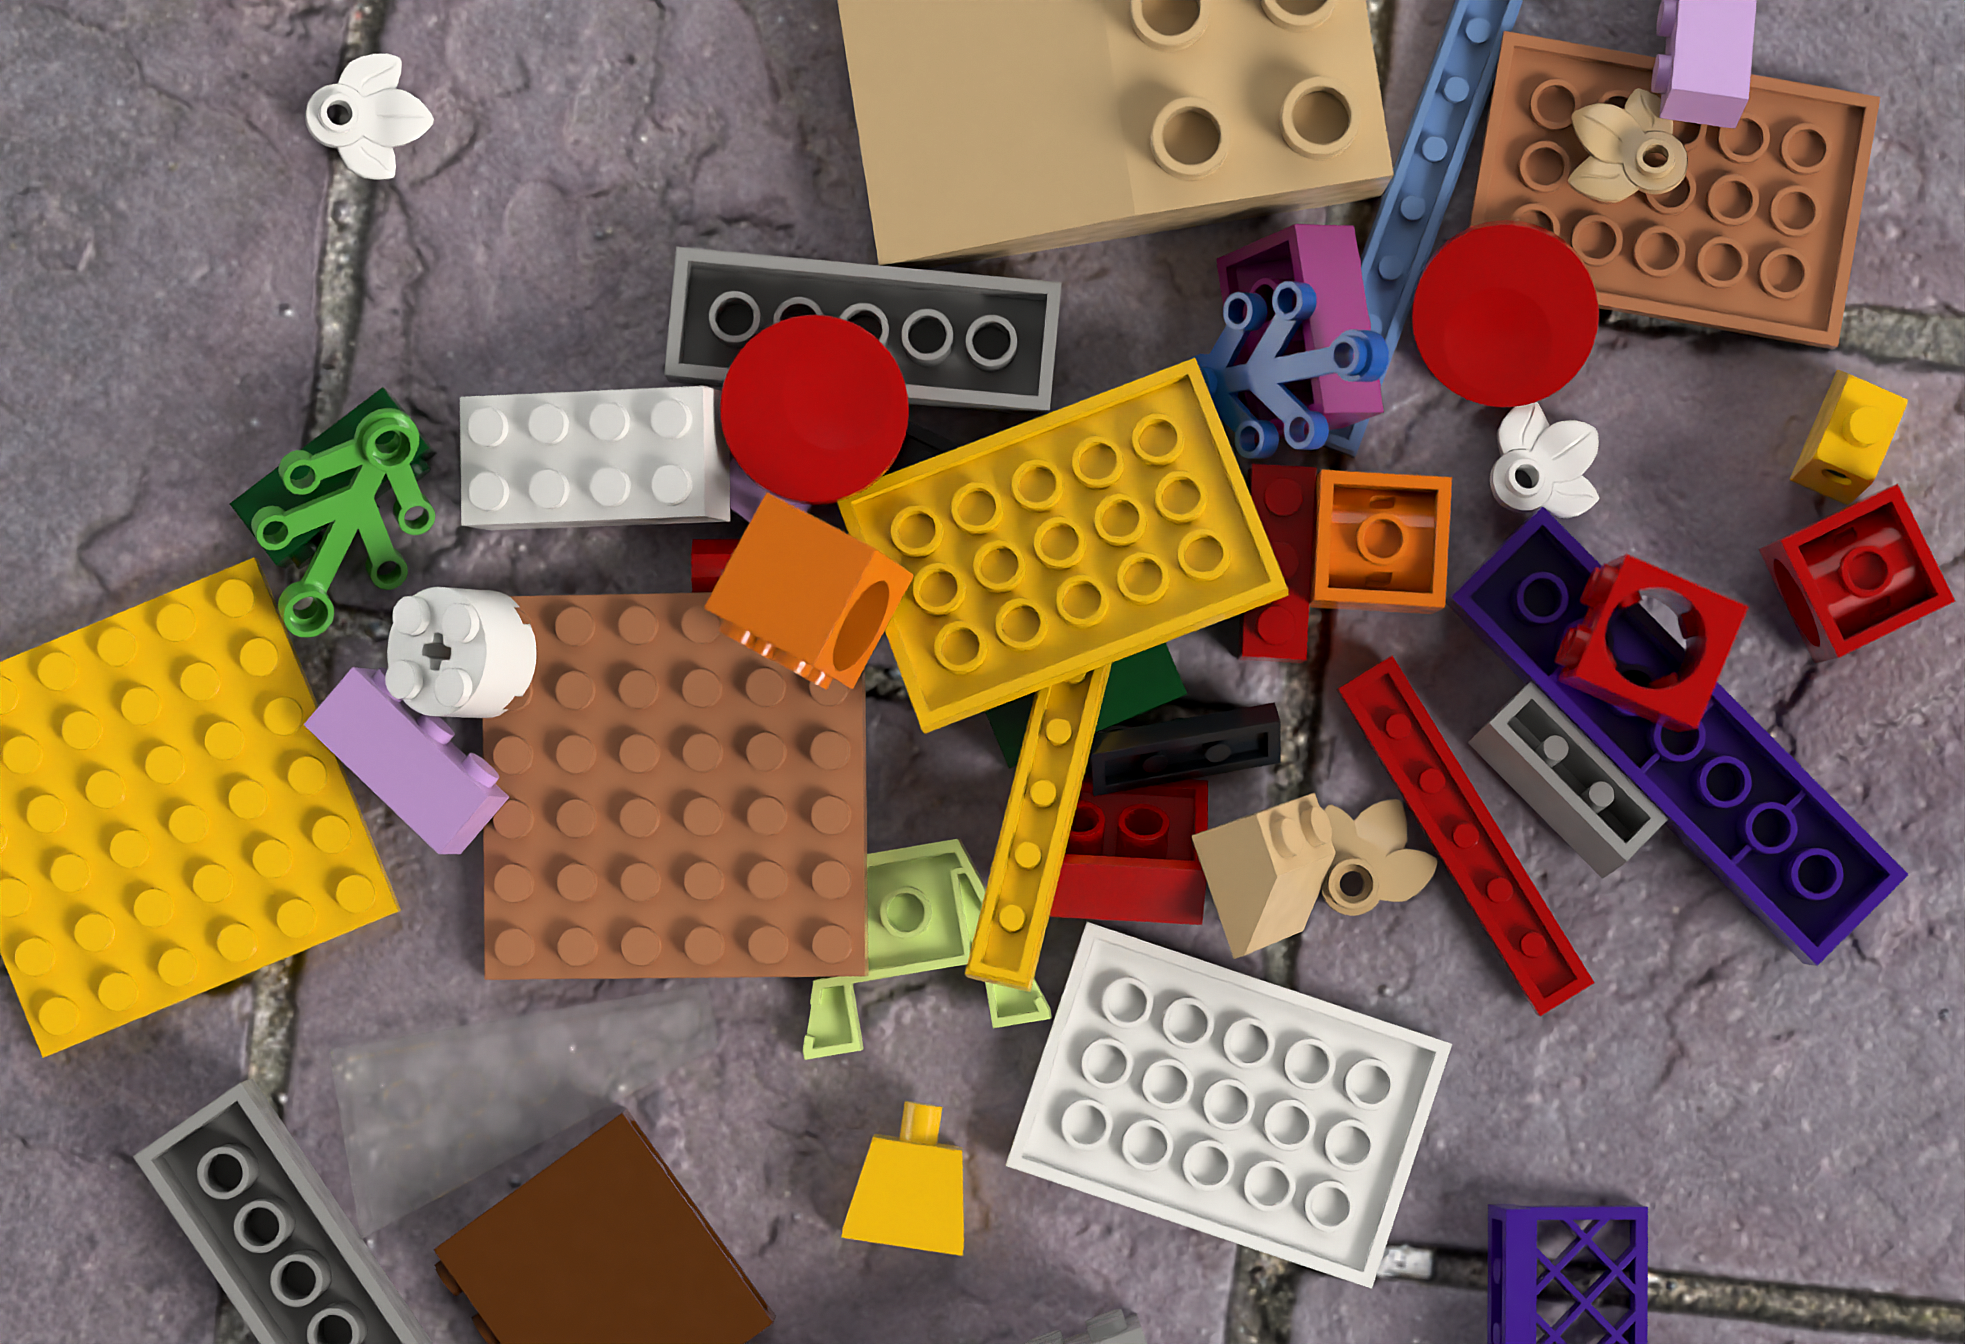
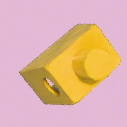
[1789,369,1908,505]
[841,1101,964,1256]

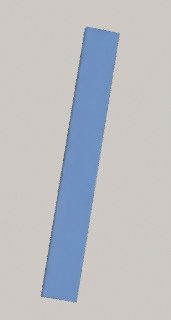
[1304,0,1523,458]

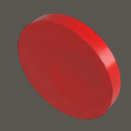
[1412,220,1599,407]
[720,315,909,505]

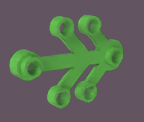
[251,408,435,638]

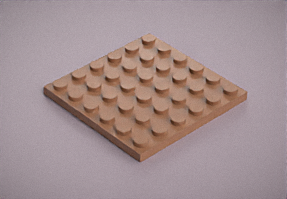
[482,592,869,980]

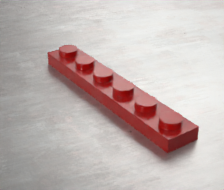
[1336,655,1595,1016]

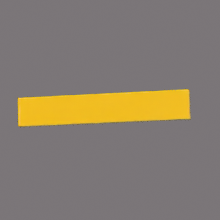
[965,663,1112,992]

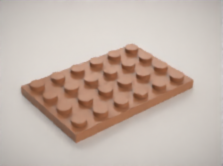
[1468,31,1880,349]

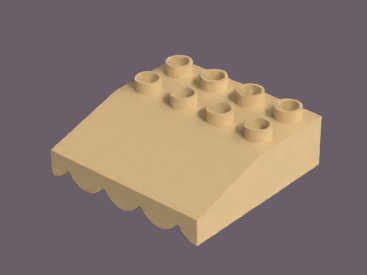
[837,0,1394,269]

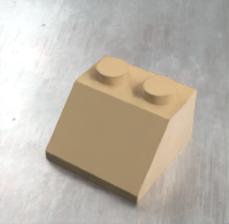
[1192,793,1336,959]

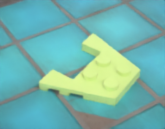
[803,838,1052,1060]

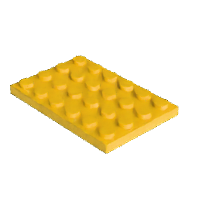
[837,358,1288,734]

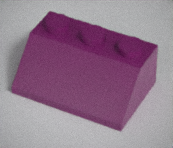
[1216,224,1384,443]

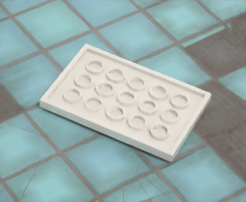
[1006,921,1452,1289]

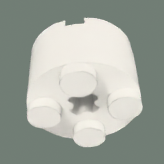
[385,587,536,718]

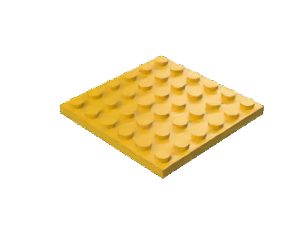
[0,557,402,1058]

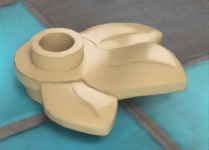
[1568,88,1688,203]
[1321,799,1438,916]

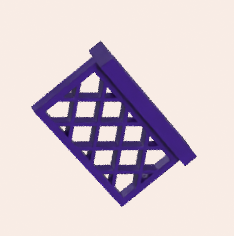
[1487,1204,1648,1344]

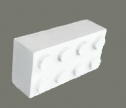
[460,386,730,530]

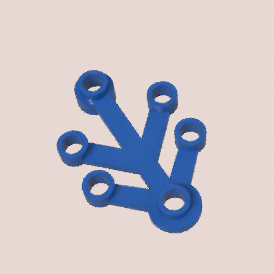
[1191,281,1389,459]

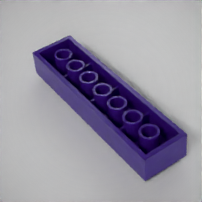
[1445,507,1909,966]

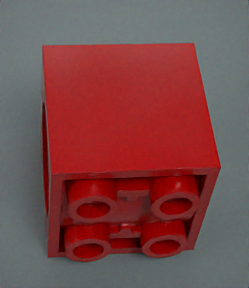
[1758,484,1955,664]
[1554,554,1749,732]

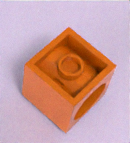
[1309,470,1452,614]
[704,492,914,690]

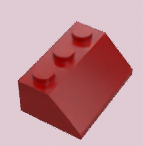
[1049,774,1208,925]

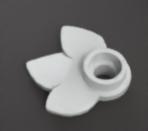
[305,53,434,180]
[1490,402,1599,518]

